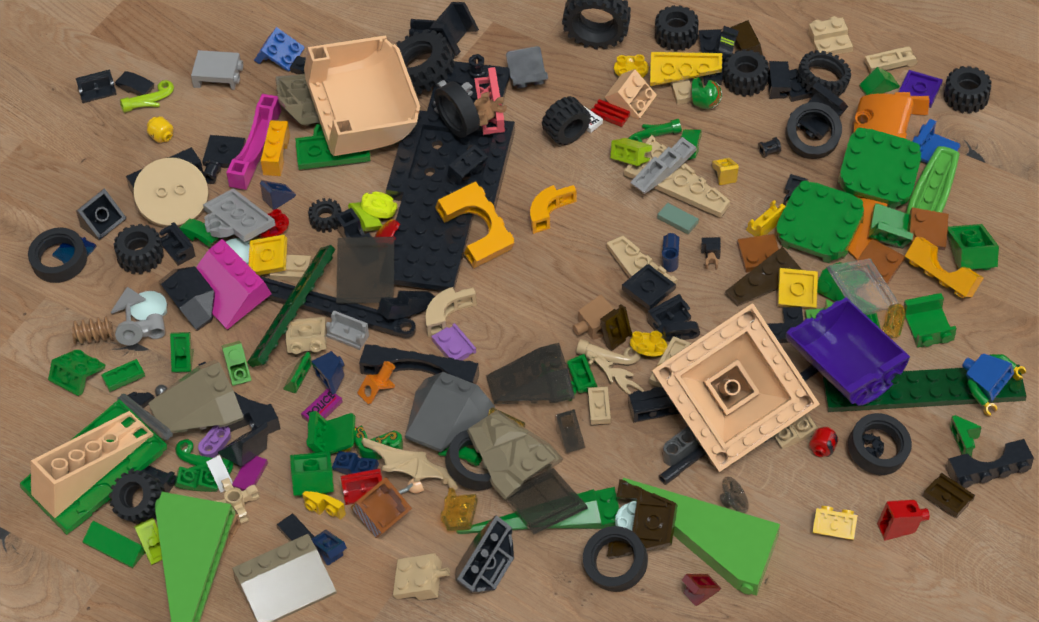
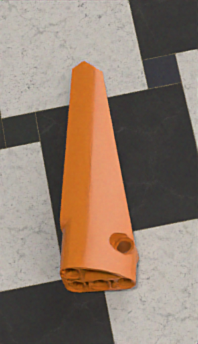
[848,93,914,260]

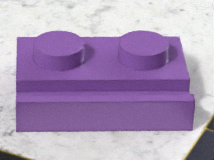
[431,323,476,360]

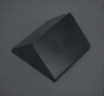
[76,188,126,240]
[218,423,268,467]

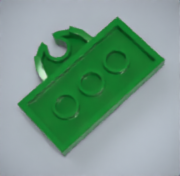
[295,124,371,170]

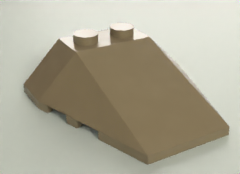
[275,74,320,126]
[148,360,244,433]

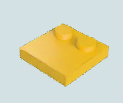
[248,235,287,275]
[777,268,818,310]

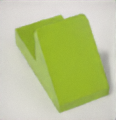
[134,518,162,565]

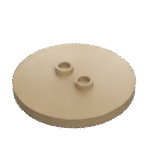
[134,158,208,228]

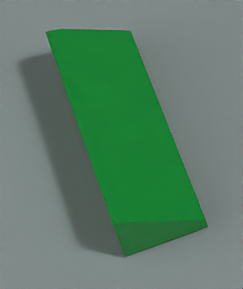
[82,521,144,569]

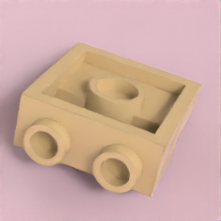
[808,16,853,55]
[286,317,327,354]

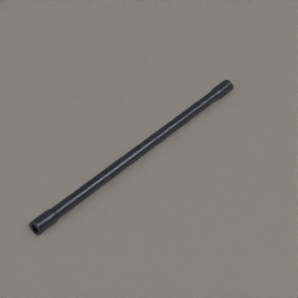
[659,365,819,485]

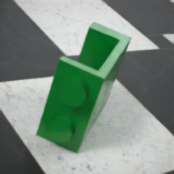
[903,293,957,348]

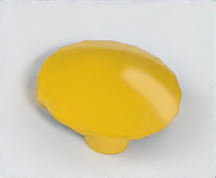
[614,54,649,78]
[630,331,668,356]

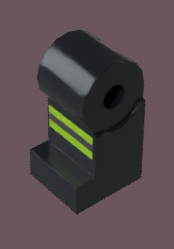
[715,26,739,60]

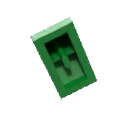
[859,67,900,96]

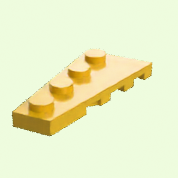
[650,52,722,86]

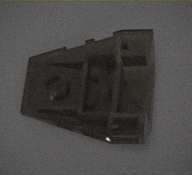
[486,343,575,404]

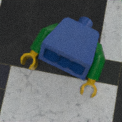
[962,354,1026,416]

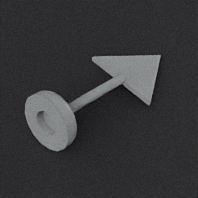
[111,287,146,345]

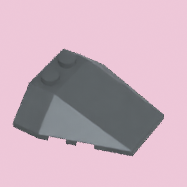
[405,372,495,452]

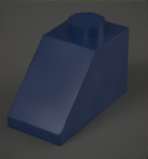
[312,351,345,395]

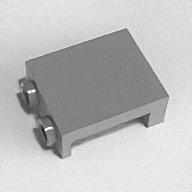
[191,50,243,90]

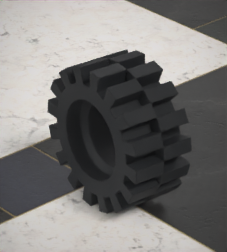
[308,198,342,233]

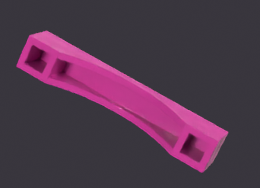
[226,94,281,190]

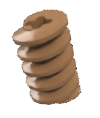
[72,316,114,345]

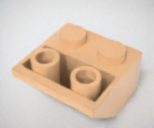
[605,69,657,119]

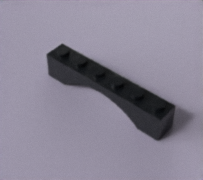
[359,344,479,384]

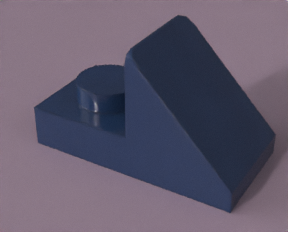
[311,530,347,565]

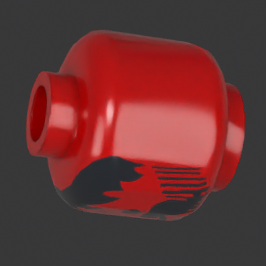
[809,427,838,457]

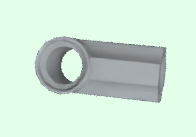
[135,313,165,339]

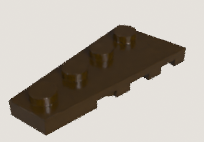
[725,246,802,307]

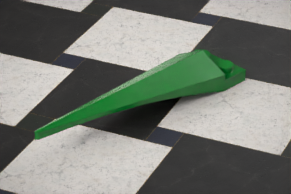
[456,487,619,534]

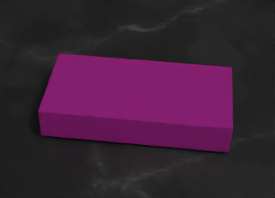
[232,456,268,491]

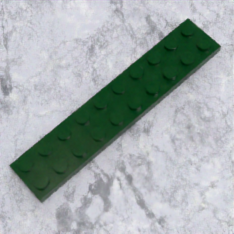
[823,364,1027,412]

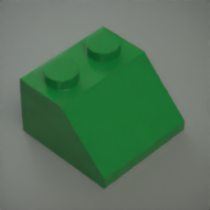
[290,451,334,496]

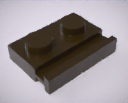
[600,304,632,351]
[923,473,975,518]

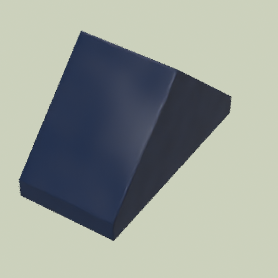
[260,180,296,210]

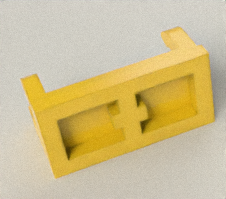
[746,200,786,237]

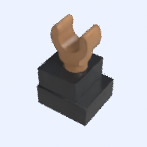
[701,237,721,269]

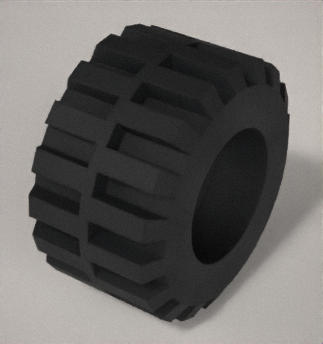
[655,5,699,51]
[723,49,769,96]
[944,66,992,113]
[542,96,591,145]
[113,224,164,274]
[109,470,165,524]

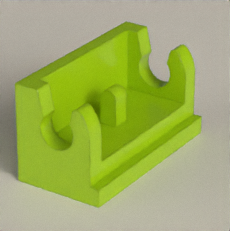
[610,138,652,166]

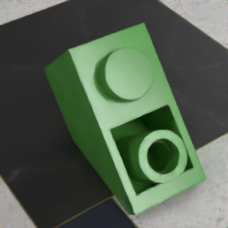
[221,341,251,385]

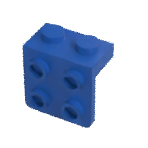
[912,119,960,163]

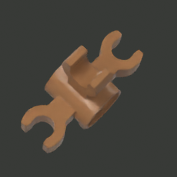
[474,92,507,126]

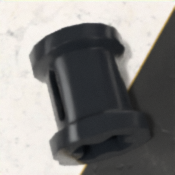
[469,54,485,78]
[758,137,781,158]
[202,160,222,184]

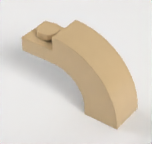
[426,287,476,337]

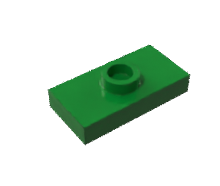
[101,359,145,392]

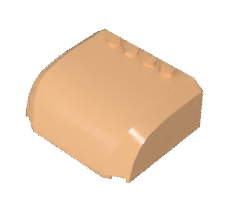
[304,36,420,156]

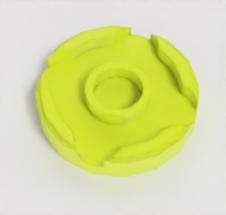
[361,191,397,218]

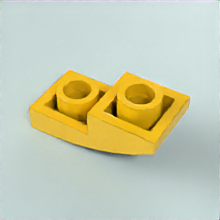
[303,491,346,520]

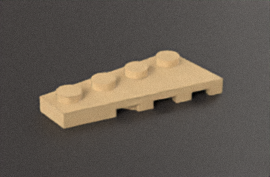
[607,236,678,285]

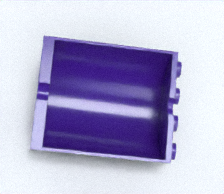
[786,297,910,406]

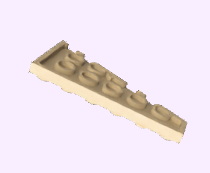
[624,135,730,218]

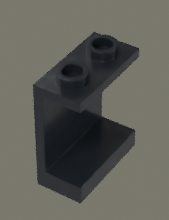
[430,2,479,56]
[790,81,849,140]

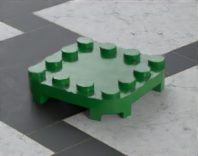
[838,127,921,209]
[776,181,864,263]

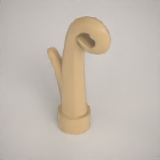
[576,339,641,368]

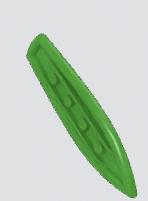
[906,146,960,232]

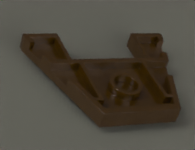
[607,479,678,559]

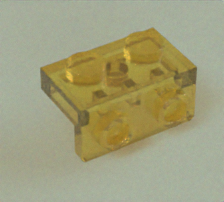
[441,488,478,531]

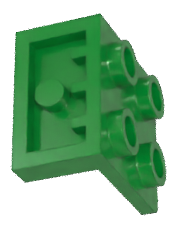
[868,203,913,249]
[48,350,106,396]

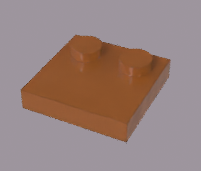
[908,207,949,250]
[737,234,779,273]
[853,239,905,287]

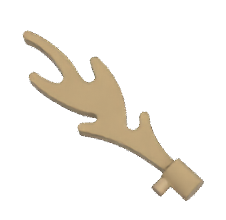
[586,351,644,394]

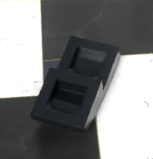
[115,71,154,96]

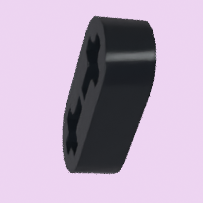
[662,321,700,342]

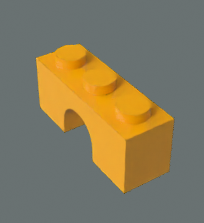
[261,120,290,176]

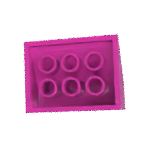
[196,239,271,329]

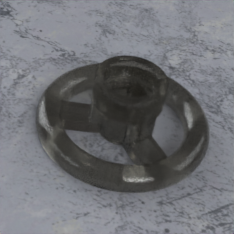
[720,477,749,513]

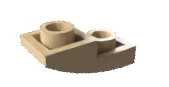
[774,413,818,449]

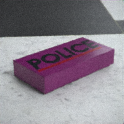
[301,389,343,422]

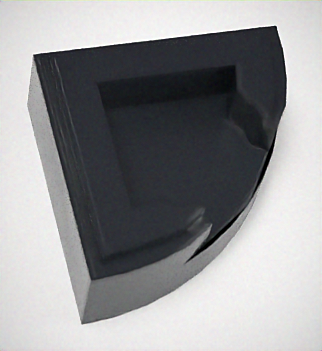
[127,392,155,408]

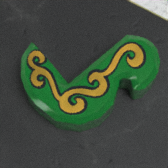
[354,425,403,460]

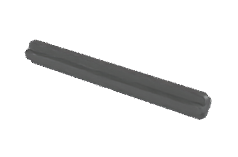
[117,393,173,440]

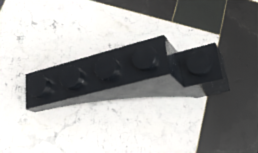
[198,362,281,434]

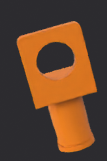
[357,361,395,404]

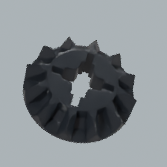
[862,432,884,458]

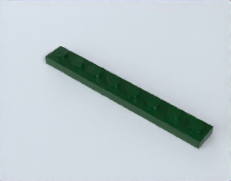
[247,245,336,367]

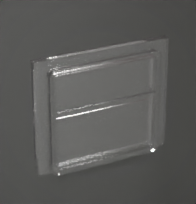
[827,259,900,315]

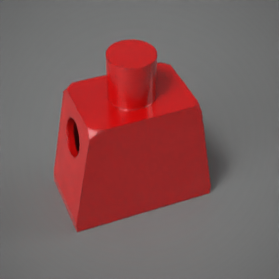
[877,500,930,541]

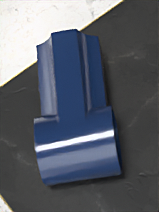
[662,233,680,272]

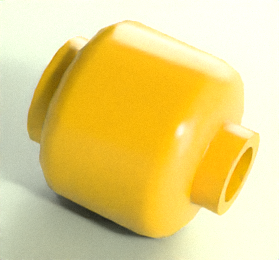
[147,116,174,143]

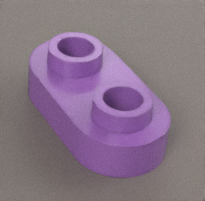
[198,425,231,458]

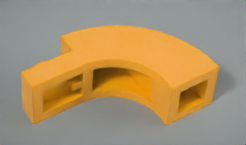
[530,185,577,234]

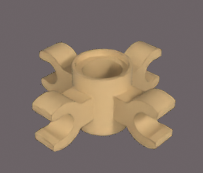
[216,477,260,524]

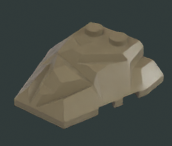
[467,410,563,500]

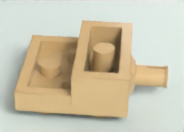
[393,553,450,600]

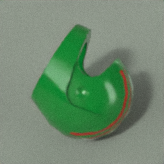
[692,77,722,109]

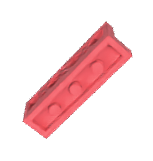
[474,67,505,135]

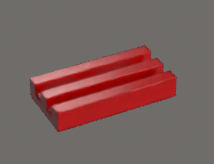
[590,99,630,127]

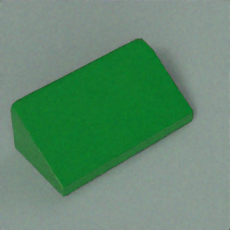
[283,352,312,393]
[566,354,598,393]

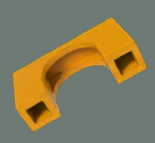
[435,182,515,269]

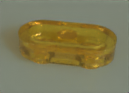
[883,303,905,339]

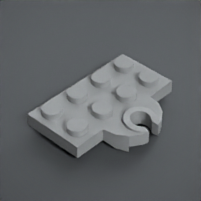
[203,188,275,242]

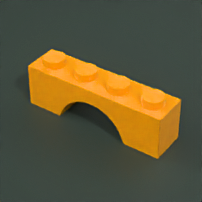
[905,237,984,298]

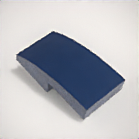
[332,451,379,475]

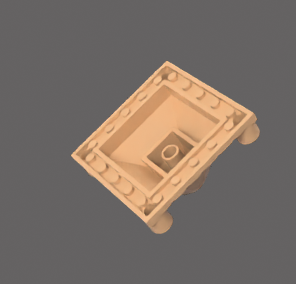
[651,303,820,472]

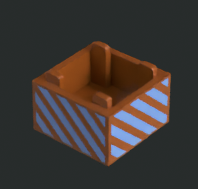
[351,477,412,538]

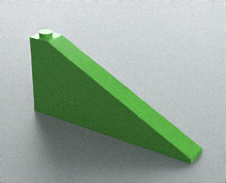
[623,478,780,596]
[155,492,236,622]

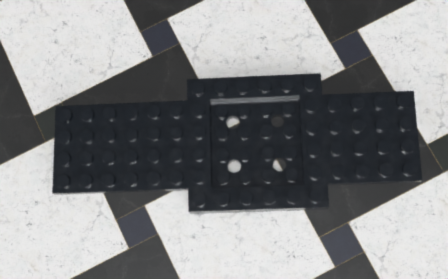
[379,61,515,291]

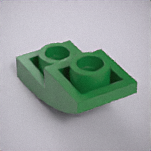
[681,129,702,160]
[179,218,220,248]
[174,466,218,492]

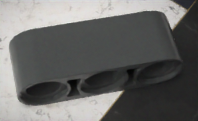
[663,426,701,466]

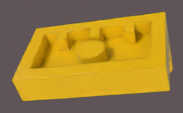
[812,506,858,541]

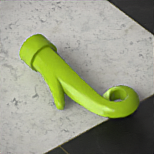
[120,80,174,113]

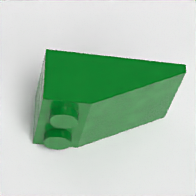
[947,224,999,270]

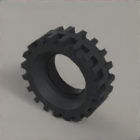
[562,0,631,50]
[396,30,455,94]

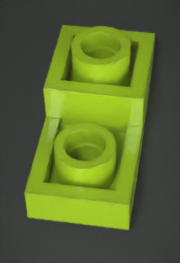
[348,202,382,231]

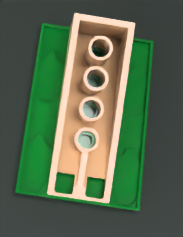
[20,399,167,535]

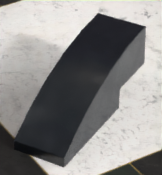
[377,291,435,319]

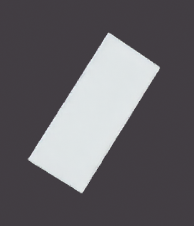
[207,455,233,492]

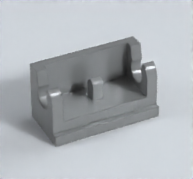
[326,311,369,350]

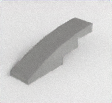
[630,137,697,194]

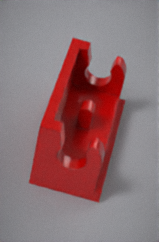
[340,469,382,505]

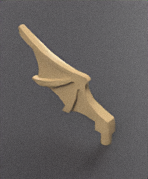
[362,438,458,491]

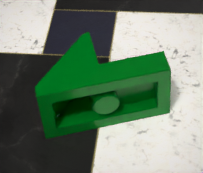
[170,332,194,372]
[950,415,982,457]

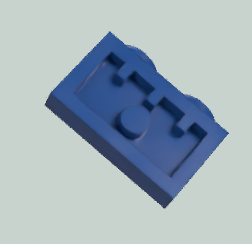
[254,27,305,72]

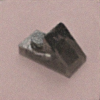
[555,409,586,453]

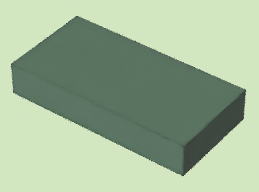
[657,203,699,234]

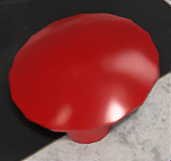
[257,209,289,238]
[374,219,400,252]

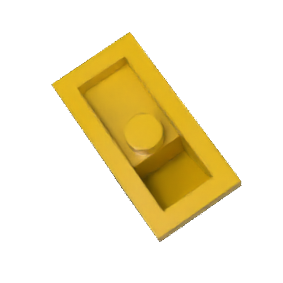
[712,158,739,185]

